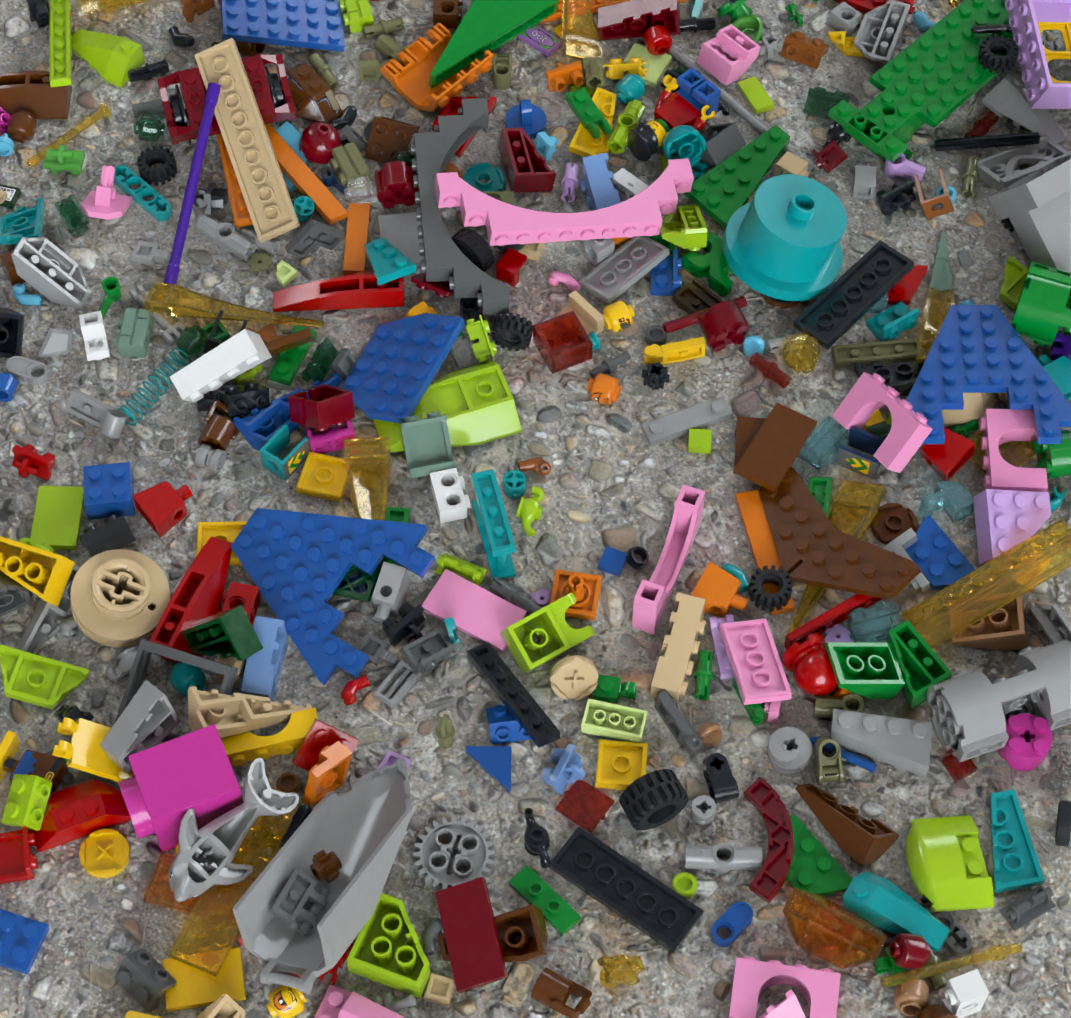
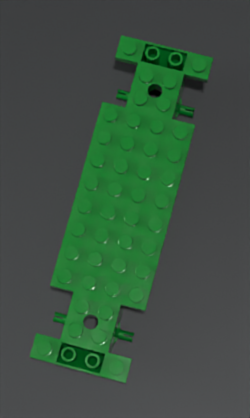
[828,0,1044,162]

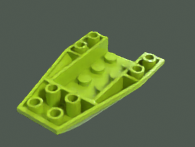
[372,360,522,453]

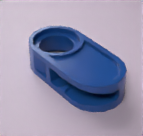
[711,901,753,947]

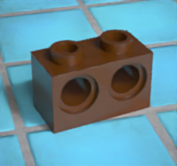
[433,0,463,29]

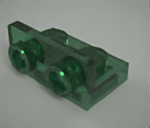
[804,87,850,120]

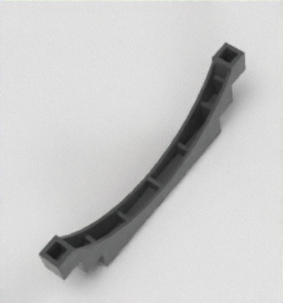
[410,98,510,315]

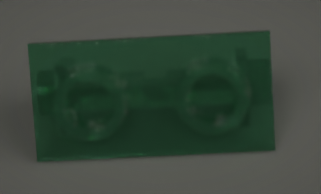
[302,338,339,383]

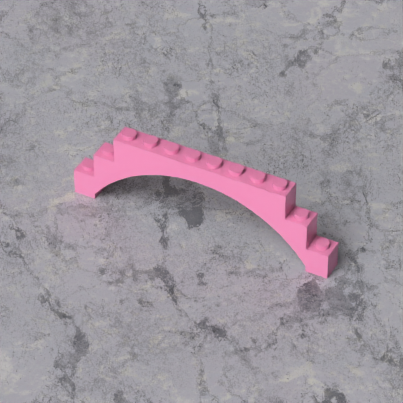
[434,159,694,246]

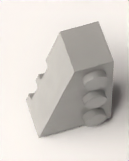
[100,680,181,773]

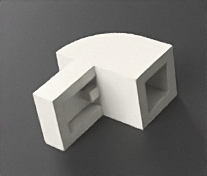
[79,311,110,361]

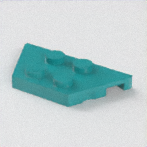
[0,197,46,245]

